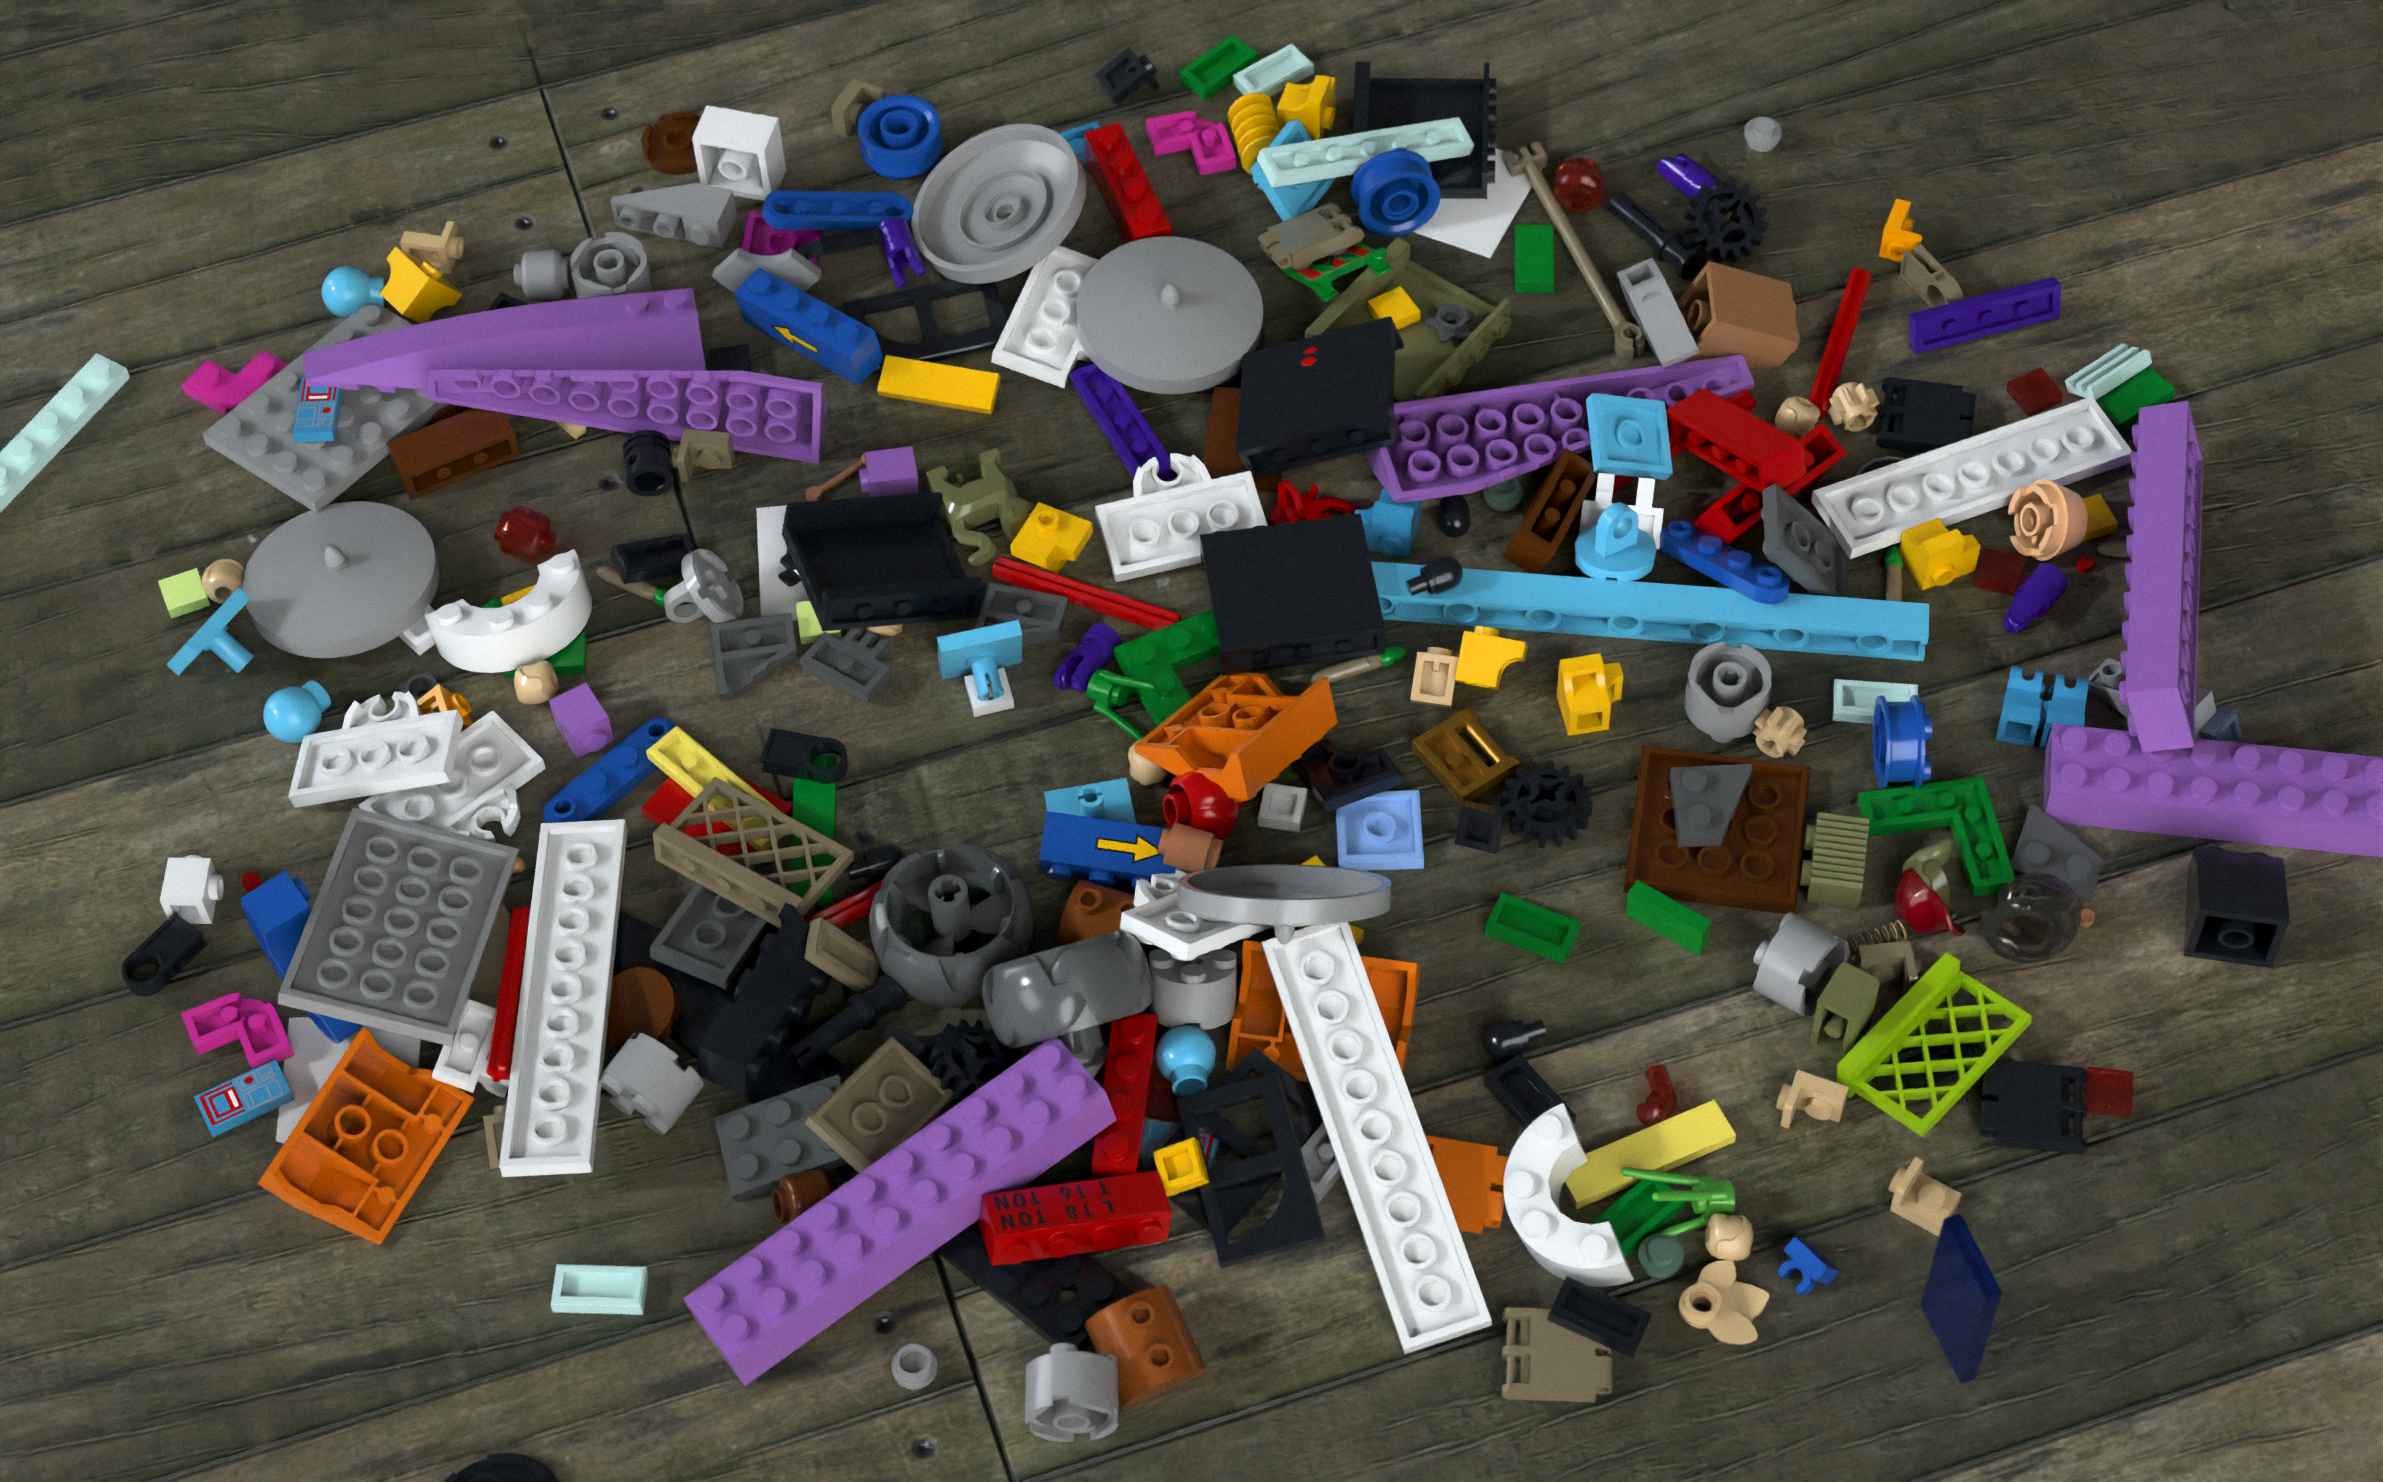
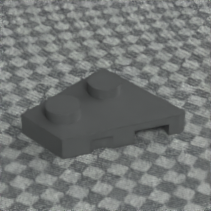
[974,583,1069,646]
[710,613,798,702]
[1669,764,1752,848]
[2011,804,2104,903]

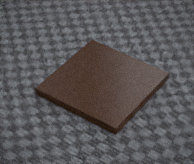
[1623,745,1811,914]

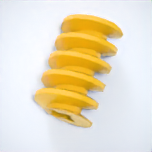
[1228,93,1281,176]

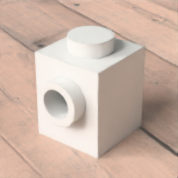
[160,855,224,924]

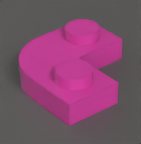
[1145,111,1236,176]
[182,350,289,414]
[181,993,295,1069]

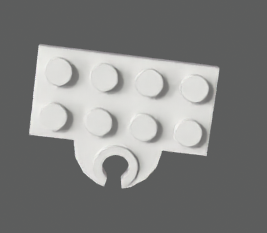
[991,246,1098,388]
[1095,453,1268,583]
[288,691,463,808]
[358,710,546,843]
[1120,868,1274,961]

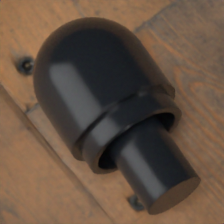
[1437,495,1471,538]
[1406,557,1463,596]
[847,845,906,882]
[1485,1019,1547,1059]

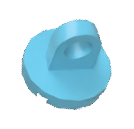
[1574,502,1656,582]

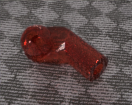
[1636,1065,1677,1126]

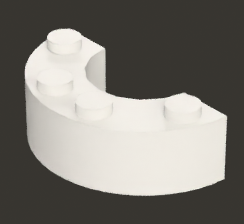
[425,549,592,673]
[1504,1103,1634,1287]

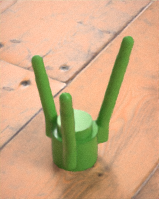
[1621,1167,1735,1237]

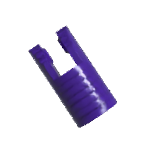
[1656,153,1727,201]
[877,217,927,288]
[2002,563,2068,634]
[1053,622,1123,693]

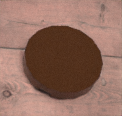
[641,112,701,175]
[606,967,681,1049]

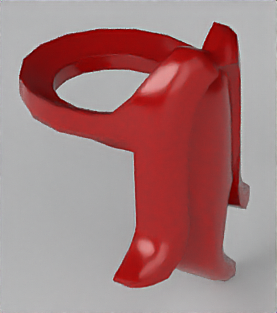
[1270,480,1361,525]

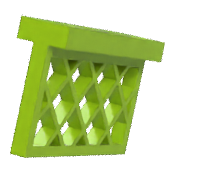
[1837,952,2032,1137]

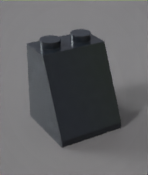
[2184,846,2289,968]

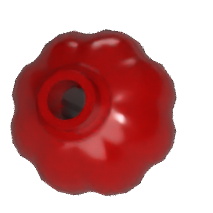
[1163,766,1244,840]

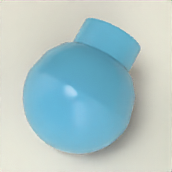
[322,266,384,319]
[263,680,331,744]
[1155,1025,1216,1097]

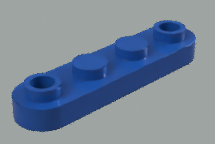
[762,190,914,231]
[1659,520,1790,604]
[543,718,676,823]

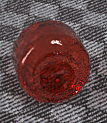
[1554,157,1604,214]
[494,505,557,563]

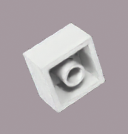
[692,105,786,201]

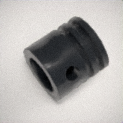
[623,430,674,497]

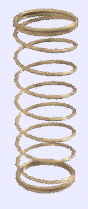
[1845,920,1907,963]

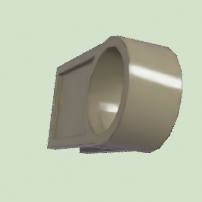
[1900,243,1964,308]

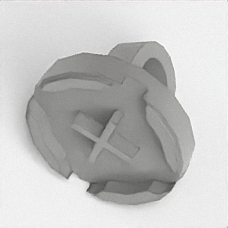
[663,548,744,623]

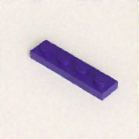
[1909,277,2061,354]
[1069,363,1176,481]

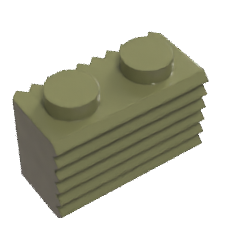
[1800,811,1869,909]
[1808,962,1880,1061]

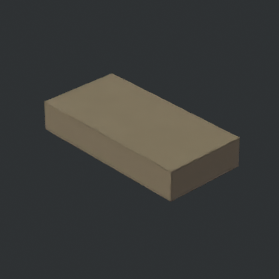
[804,917,879,995]

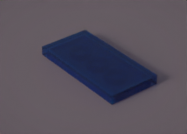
[1921,1214,2002,1384]

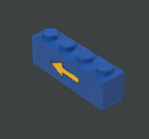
[734,268,884,386]
[1039,811,1216,891]

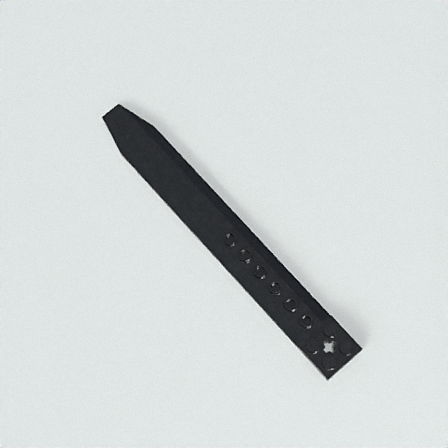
[613,911,1133,1351]

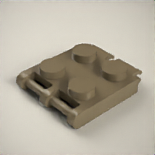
[1258,203,1364,270]
[1502,1307,1612,1402]

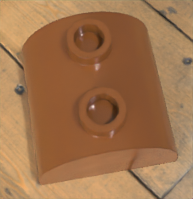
[1055,879,1154,959]
[1085,1285,1207,1409]

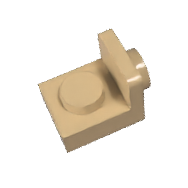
[400,221,464,274]
[1410,647,1459,708]
[1776,1070,1849,1129]
[1889,1157,1962,1236]

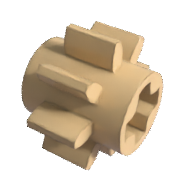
[1828,382,1880,432]
[1753,706,1807,758]

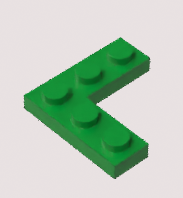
[1113,609,1219,727]
[1857,776,2016,897]

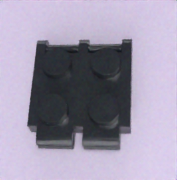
[1876,377,1976,453]
[1979,1059,2087,1154]

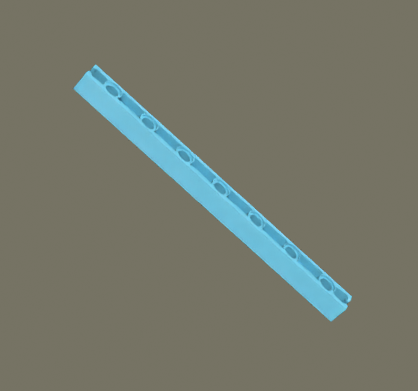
[1371,561,1929,661]

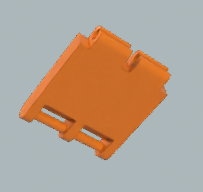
[1425,1135,1509,1234]

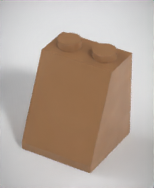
[1677,261,1800,368]

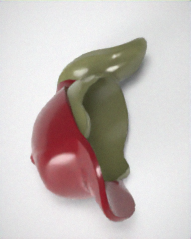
[1895,838,1965,936]

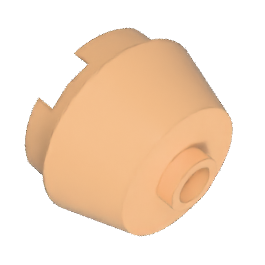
[2008,479,2088,561]

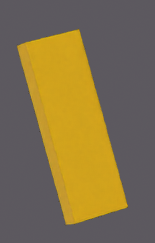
[877,355,1001,415]

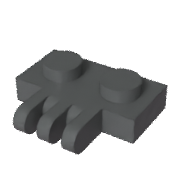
[800,628,892,705]

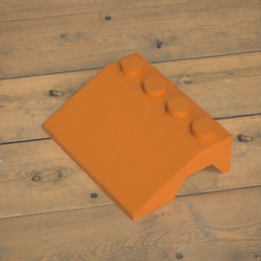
[1134,673,1338,802]
[1225,940,1421,1083]
[257,1027,475,1245]

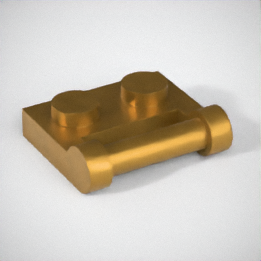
[1412,708,1523,805]

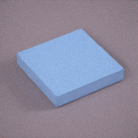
[1335,790,1424,871]

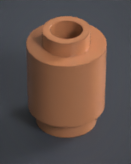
[1157,822,1224,872]

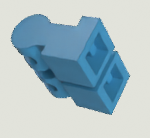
[1995,665,2089,749]

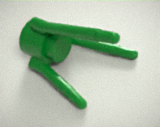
[1087,668,1155,741]

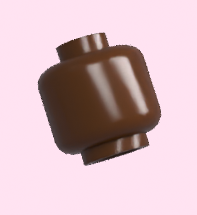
[772,1170,840,1225]

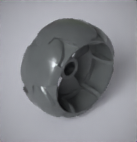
[869,843,1036,1007]
[982,930,1153,1055]

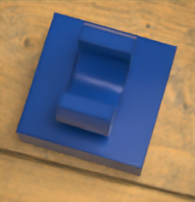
[1778,1236,1840,1295]

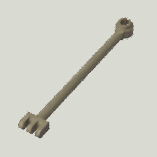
[1502,141,1646,359]

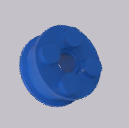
[858,95,943,181]
[1350,148,1441,237]
[1872,695,1932,789]

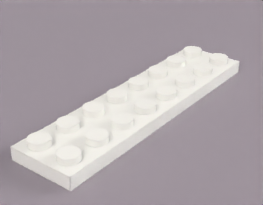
[1811,396,2133,559]

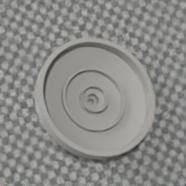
[912,124,1087,284]
[1076,236,1263,394]
[242,501,440,658]
[1178,864,1391,945]

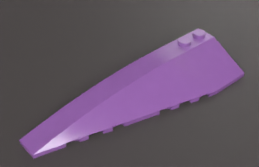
[303,288,706,395]
[1365,354,1755,504]
[427,368,828,464]

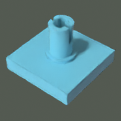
[1250,120,1336,221]
[1586,393,1673,480]
[166,587,255,676]
[937,620,1022,701]
[1044,778,1137,824]

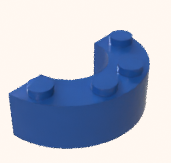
[240,870,365,1044]

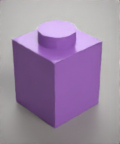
[859,446,919,497]
[549,682,614,758]

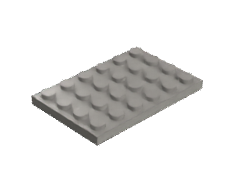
[203,304,449,512]
[277,807,519,1047]

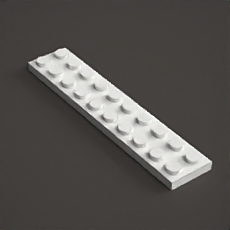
[499,819,628,1177]
[1261,922,1492,1354]

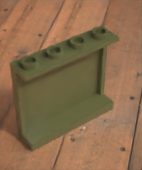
[1305,237,1512,403]

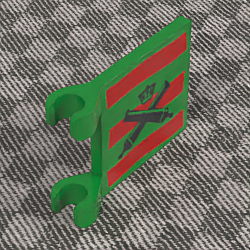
[1279,242,1392,302]

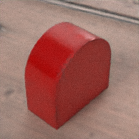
[2075,553,2096,573]
[241,872,262,893]

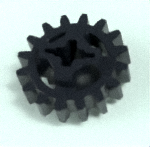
[1684,178,1769,263]
[1500,761,1593,848]
[928,1019,1022,1101]

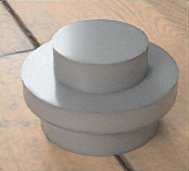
[1744,117,1782,152]
[891,1344,938,1390]

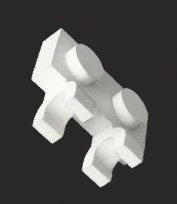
[1579,473,1664,549]
[431,999,510,1098]

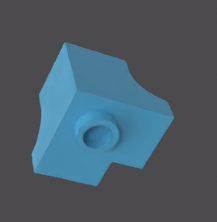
[1354,489,1422,558]

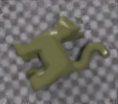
[926,448,1036,567]

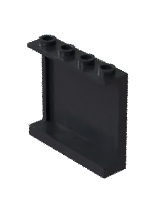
[1351,62,1497,199]
[1237,316,1404,479]
[782,492,985,631]
[1200,514,1385,676]

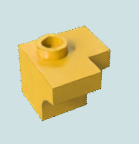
[1277,75,1336,140]
[380,247,463,323]
[1010,502,1093,574]
[1899,517,1981,591]
[1455,626,1528,690]
[1557,653,1624,736]

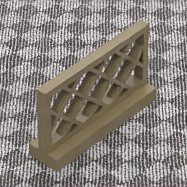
[653,777,854,928]

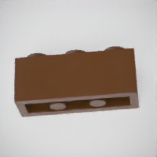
[386,408,521,500]
[1502,448,1598,574]

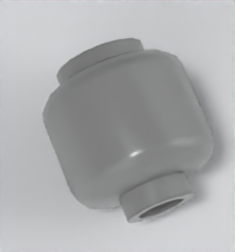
[514,249,572,300]

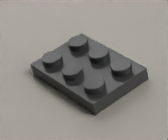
[1761,483,1848,598]
[650,883,789,990]
[714,1074,849,1202]

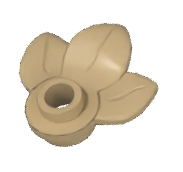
[1679,1260,1770,1345]

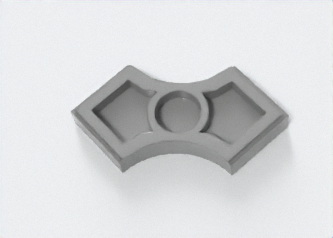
[712,248,822,293]

